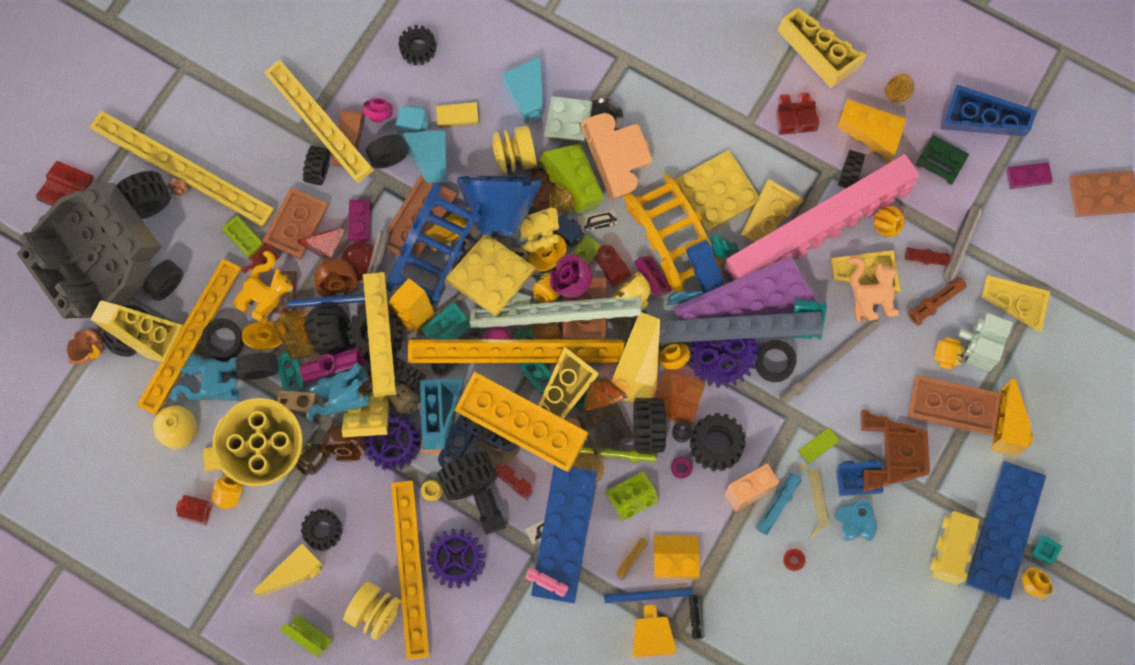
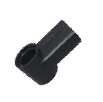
[473,488,506,535]

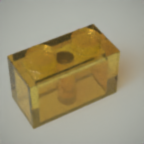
[272,310,315,360]

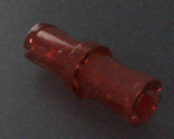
[905,247,950,267]

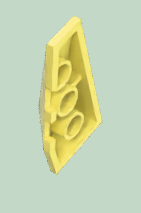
[607,312,660,403]

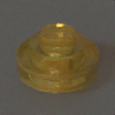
[885,74,915,103]
[548,185,575,214]
[572,453,604,485]

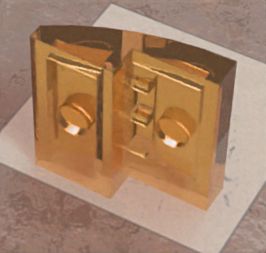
[655,370,706,426]

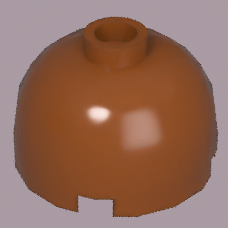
[314,258,357,297]

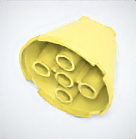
[213,398,303,486]

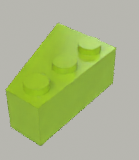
[537,144,604,214]

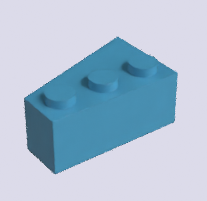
[420,379,464,450]

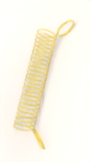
[799,463,829,537]

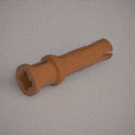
[907,277,967,326]

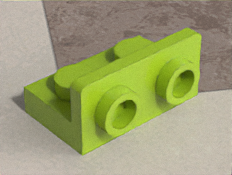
[605,471,659,521]
[280,615,332,659]

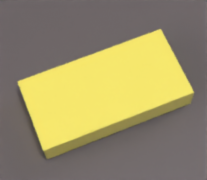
[436,102,479,128]

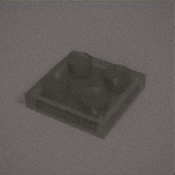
[577,401,634,456]

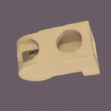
[277,391,321,417]

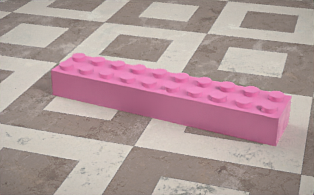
[723,154,919,282]

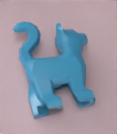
[171,354,239,402]
[306,363,369,423]

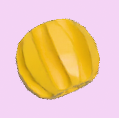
[873,206,905,237]

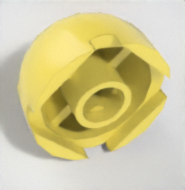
[610,271,651,311]
[153,405,198,449]

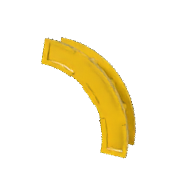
[622,173,722,293]

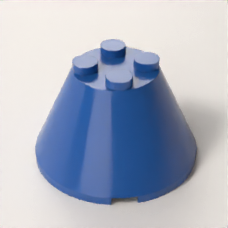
[457,176,542,236]

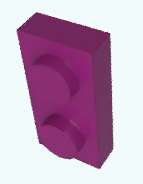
[1006,162,1053,189]
[348,199,371,242]
[634,255,672,297]

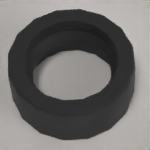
[366,134,408,169]
[143,260,183,301]
[201,318,244,361]
[755,340,797,382]
[235,352,278,380]

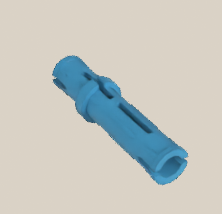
[755,473,802,535]

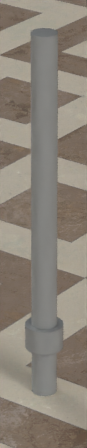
[779,320,880,405]

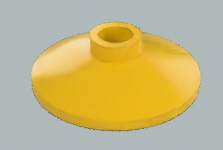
[529,234,567,271]
[242,321,285,350]

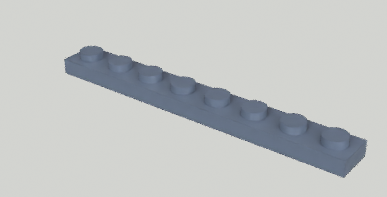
[659,312,822,343]

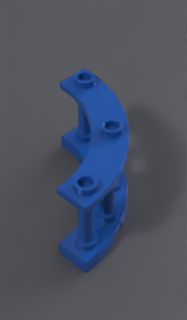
[386,183,481,306]

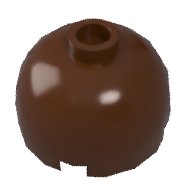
[321,422,366,462]

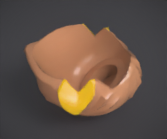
[66,328,104,365]

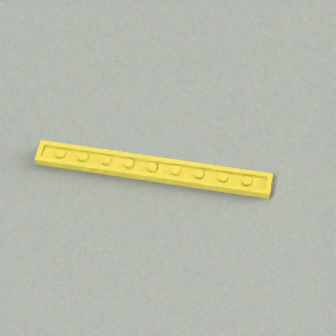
[90,110,275,228]

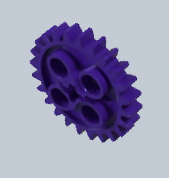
[689,338,759,388]

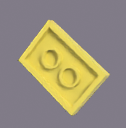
[342,391,390,437]

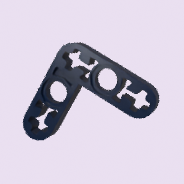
[438,415,517,467]

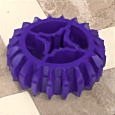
[365,412,422,471]
[426,529,486,589]

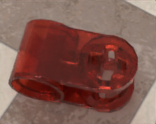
[597,245,632,287]

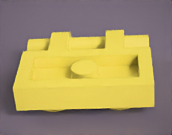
[520,208,559,253]

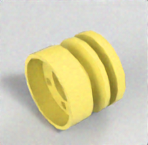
[492,125,537,175]
[343,580,401,641]

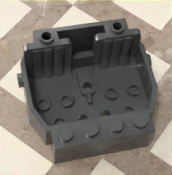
[16,182,162,319]

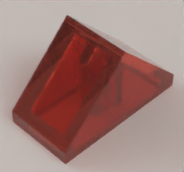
[297,228,344,258]

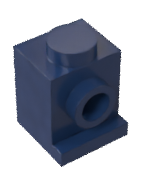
[553,211,585,248]

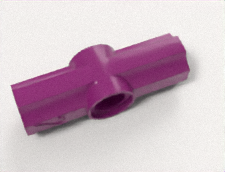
[300,349,365,382]

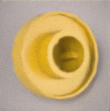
[658,343,691,370]
[1022,567,1053,599]

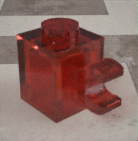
[176,495,213,526]

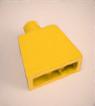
[632,605,676,658]

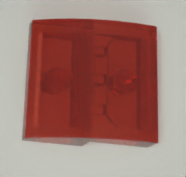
[36,160,94,206]

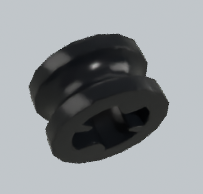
[672,421,692,443]

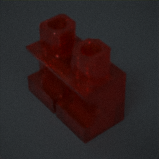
[776,92,820,135]

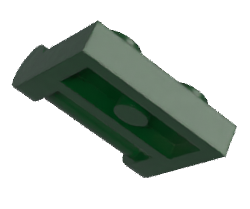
[915,135,970,185]

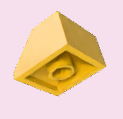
[654,535,700,580]

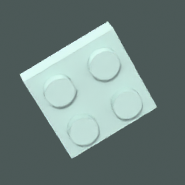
[544,96,593,143]

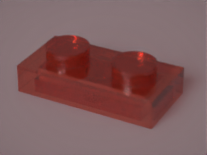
[494,463,533,501]

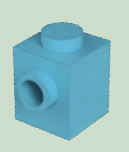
[396,106,429,133]

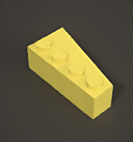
[777,8,867,89]
[90,301,183,363]
[539,347,599,419]

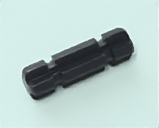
[689,595,705,639]

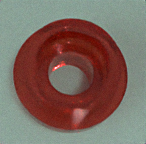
[783,549,806,571]

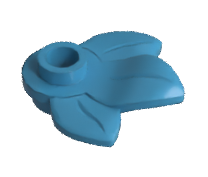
[666,290,704,306]
[834,500,877,541]

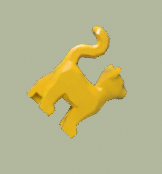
[232,251,293,325]

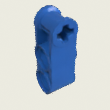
[686,239,724,293]

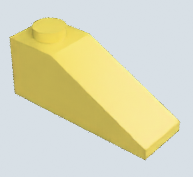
[253,544,323,597]

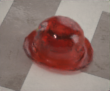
[341,242,374,281]

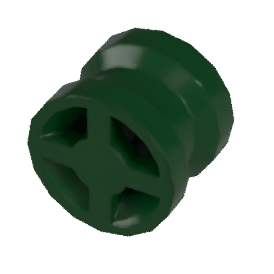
[515,326,534,339]

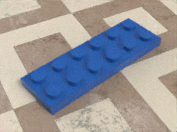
[965,461,1046,600]
[531,465,598,604]

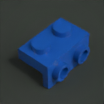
[836,459,884,496]

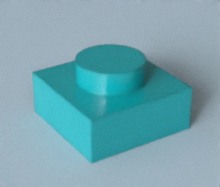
[1031,535,1063,566]

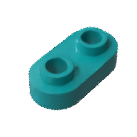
[277,352,305,392]
[521,363,552,395]

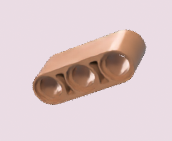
[332,109,364,167]

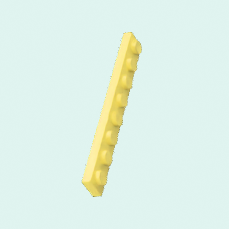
[264,59,374,184]

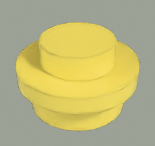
[421,480,443,502]

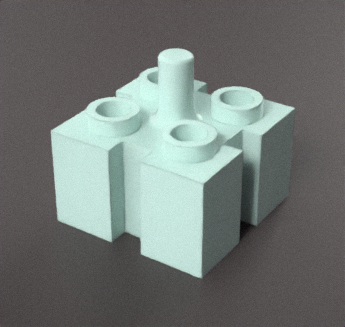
[959,313,1013,372]

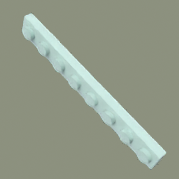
[470,295,642,328]

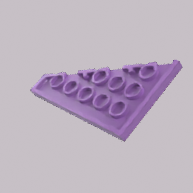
[674,256,820,320]

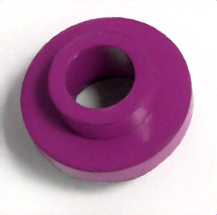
[671,457,693,479]

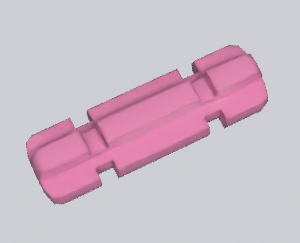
[526,568,568,597]

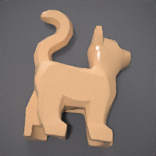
[847,256,899,322]

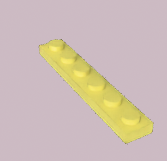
[363,272,396,397]

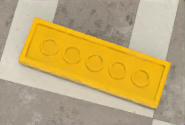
[454,372,589,472]

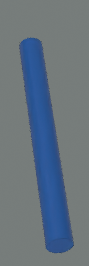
[287,294,365,309]
[604,587,693,604]

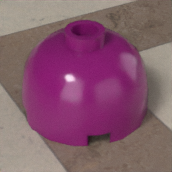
[550,254,593,298]

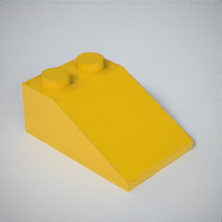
[991,378,1033,456]

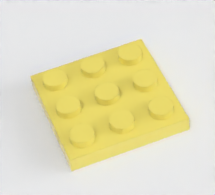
[676,150,759,233]
[446,235,536,317]

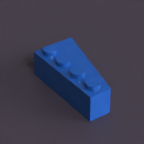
[940,85,1037,136]

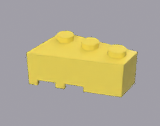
[930,511,979,585]

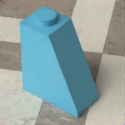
[502,57,543,123]
[403,130,448,183]

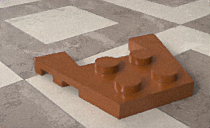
[860,410,930,491]

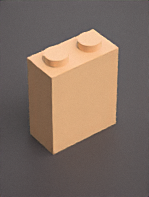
[725,463,779,513]

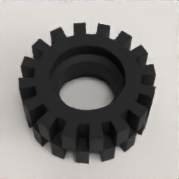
[398,25,436,65]
[302,145,330,186]
[838,149,866,188]
[393,355,426,390]
[301,509,343,551]

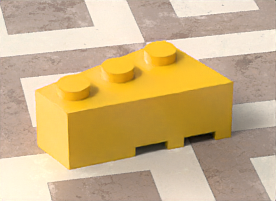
[837,99,907,163]
[388,278,435,333]

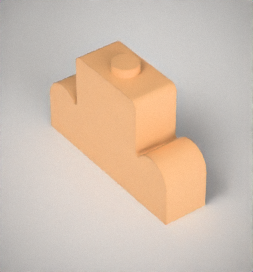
[581,113,652,201]

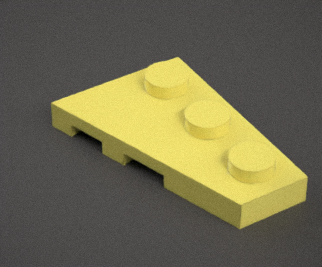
[740,180,804,243]
[830,250,901,293]
[981,275,1050,333]

